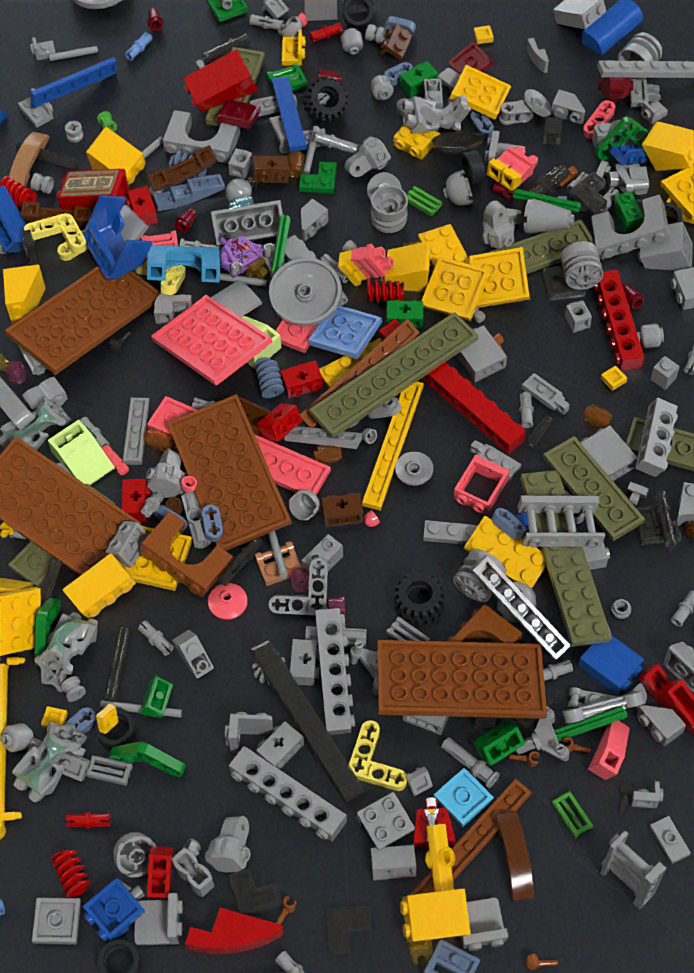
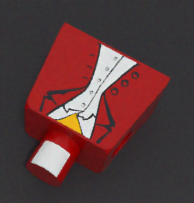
[414,798,455,849]

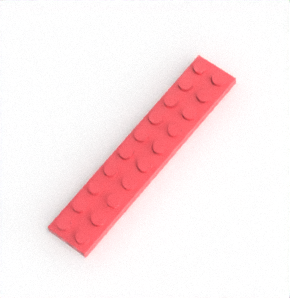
[147,396,331,495]

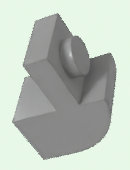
[154,293,193,324]

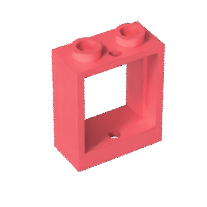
[453,455,510,515]

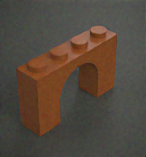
[139,511,233,598]
[446,604,522,644]

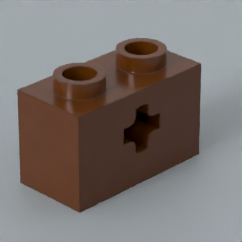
[252,156,290,183]
[322,493,363,527]

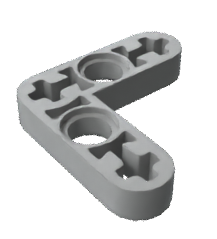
[268,557,328,615]

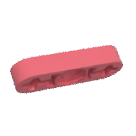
[583,100,615,139]

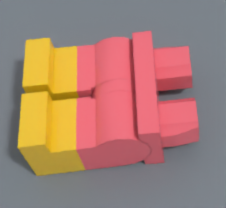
[487,146,538,191]
[338,244,394,286]

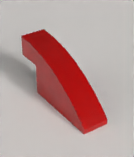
[637,664,694,735]
[185,908,284,954]

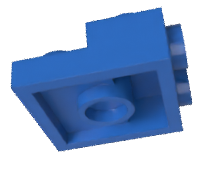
[83,878,145,942]

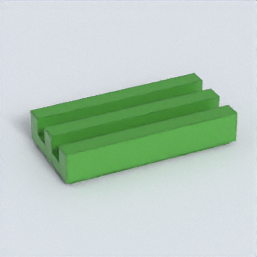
[406,186,442,217]
[552,791,593,838]

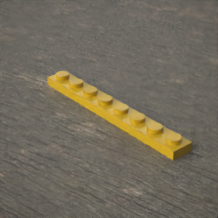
[362,382,424,511]

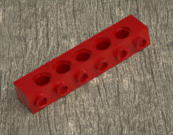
[593,270,644,371]

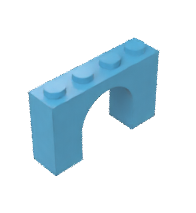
[147,245,220,282]

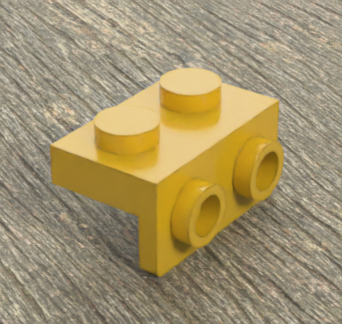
[282,30,305,66]

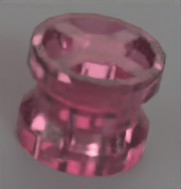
[6,361,26,384]
[291,568,309,592]
[328,596,346,616]

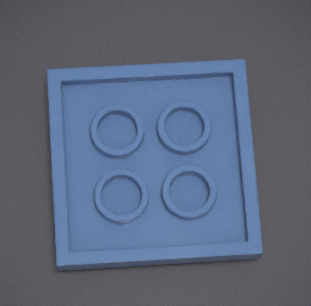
[308,305,382,359]

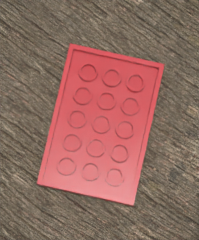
[151,295,273,386]

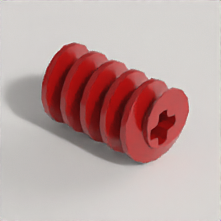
[0,176,37,208]
[367,279,404,303]
[50,850,91,898]

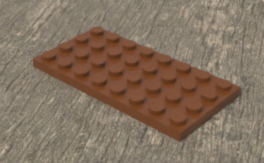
[5,266,161,375]
[167,394,292,551]
[0,436,141,576]
[377,640,547,719]

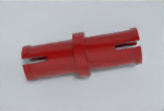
[309,23,342,43]
[66,812,111,829]

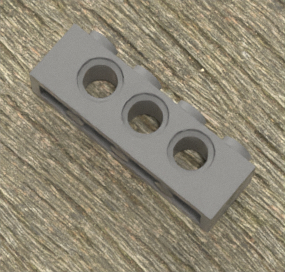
[635,397,678,477]

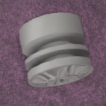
[618,32,663,61]
[371,185,408,233]
[561,241,603,290]
[453,549,506,602]

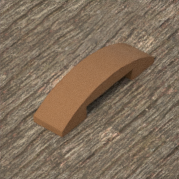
[9,132,50,186]

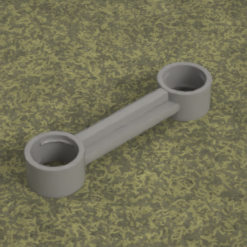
[562,691,645,724]

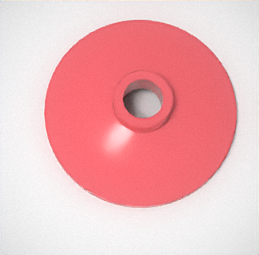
[208,583,248,620]

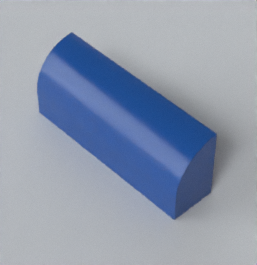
[582,0,643,56]
[0,186,36,253]

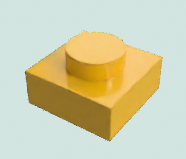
[474,26,493,44]
[601,366,627,391]
[96,704,118,734]
[41,706,68,729]

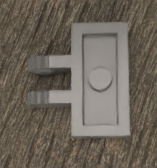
[630,77,661,107]

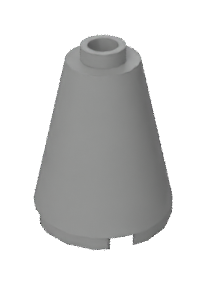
[524,198,574,234]

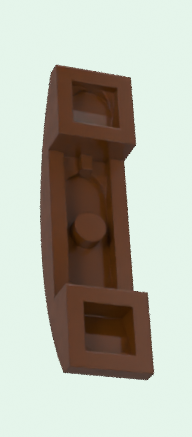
[148,145,217,191]
[20,201,93,226]
[495,812,534,902]

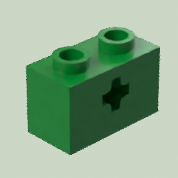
[399,61,438,99]
[612,191,644,234]
[387,300,424,330]
[472,720,525,766]

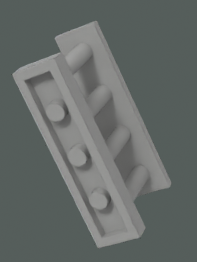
[517,496,605,548]
[600,831,666,910]

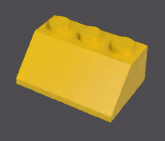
[62,553,136,619]

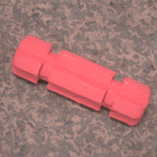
[101,445,129,475]

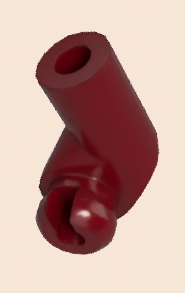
[493,183,514,201]

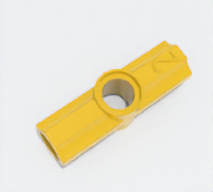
[426,824,455,892]

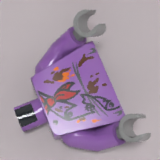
[219,233,275,278]

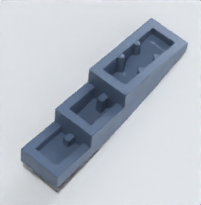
[153,174,225,211]

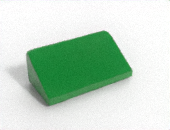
[139,675,173,718]

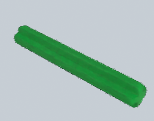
[513,189,581,213]
[270,215,290,279]
[554,706,628,741]

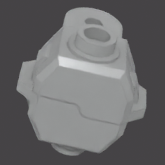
[345,136,391,177]
[482,201,515,249]
[146,449,186,498]
[205,816,250,873]

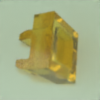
[246,256,268,279]
[409,940,433,964]

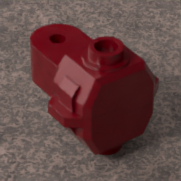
[598,77,634,103]

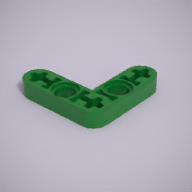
[596,117,649,160]
[35,597,61,666]
[109,742,186,777]

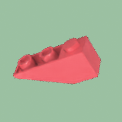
[588,721,630,780]

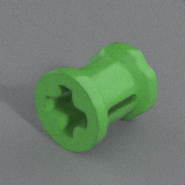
[97,111,117,132]

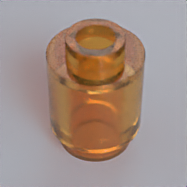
[288,151,305,177]
[583,404,613,428]
[144,427,174,451]
[314,445,342,464]

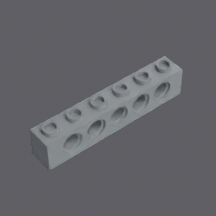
[470,555,571,660]
[315,608,355,735]
[229,746,347,842]

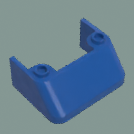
[84,195,153,280]

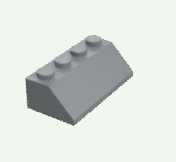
[211,200,283,246]
[663,642,694,694]

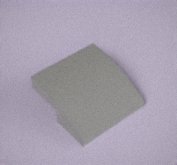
[211,280,262,317]

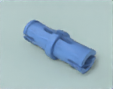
[124,32,152,61]

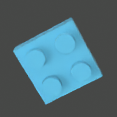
[433,768,494,827]

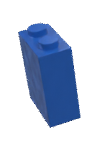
[578,635,644,696]

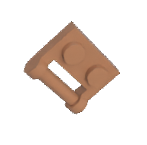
[254,541,303,586]

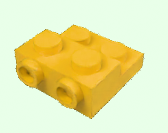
[393,126,440,160]

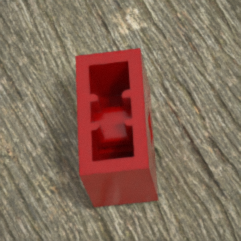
[126,186,158,225]
[281,360,323,398]
[257,403,303,442]
[122,479,151,522]
[147,846,173,898]

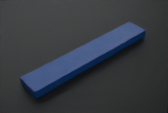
[31,57,117,108]
[272,77,307,152]

